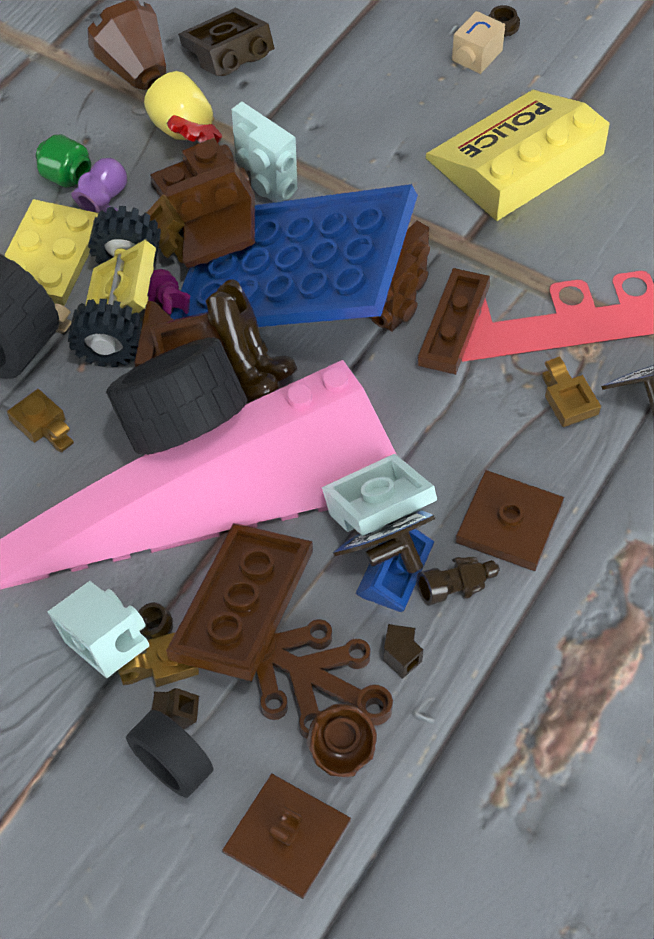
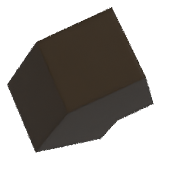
[383,624,423,679]
[152,688,199,729]

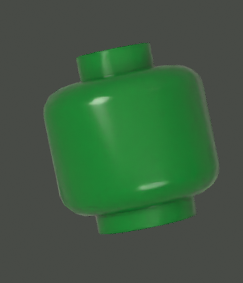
[36,134,91,188]

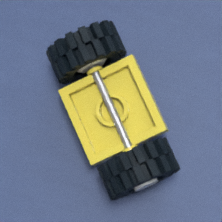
[68,206,161,367]

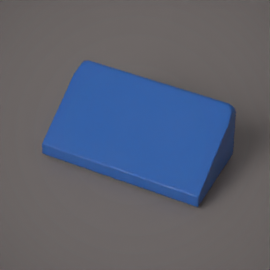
[356,528,434,612]

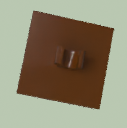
[222,773,351,899]

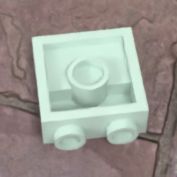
[231,101,298,202]
[322,454,437,536]

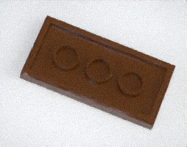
[166,523,313,682]

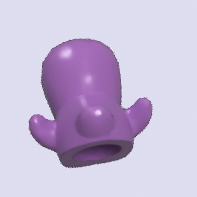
[71,158,127,213]

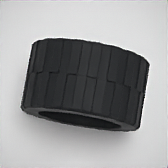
[0,254,59,379]
[106,337,247,455]

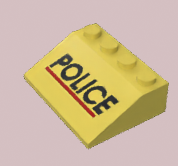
[426,90,610,221]

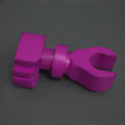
[147,269,190,315]

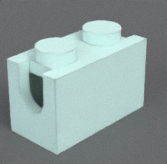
[47,581,150,678]

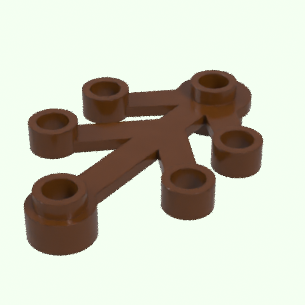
[256,619,393,739]

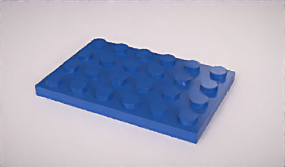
[170,184,418,327]

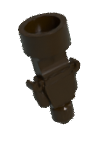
[417,557,500,606]

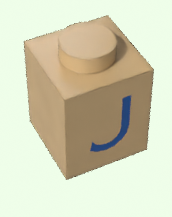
[452,11,505,74]

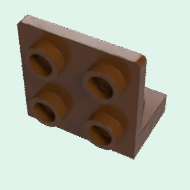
[166,161,255,268]

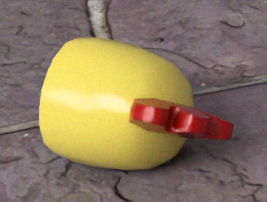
[144,71,222,143]

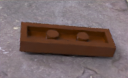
[418,268,490,375]

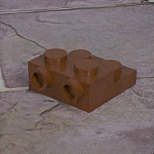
[150,138,251,232]
[369,220,430,332]

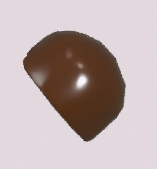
[307,704,377,777]

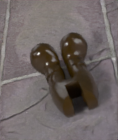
[206,280,297,403]

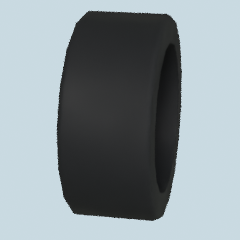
[126,709,214,798]

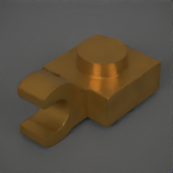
[146,194,185,263]
[542,356,601,427]
[7,389,74,452]
[118,632,199,687]

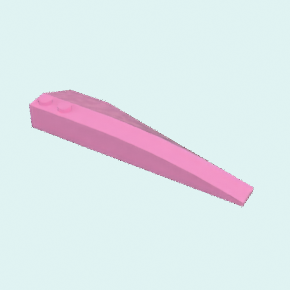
[0,360,397,590]

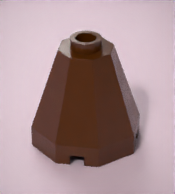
[88,0,166,90]

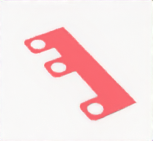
[462,271,654,362]

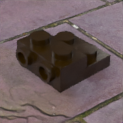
[178,7,275,76]

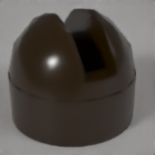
[138,602,173,639]

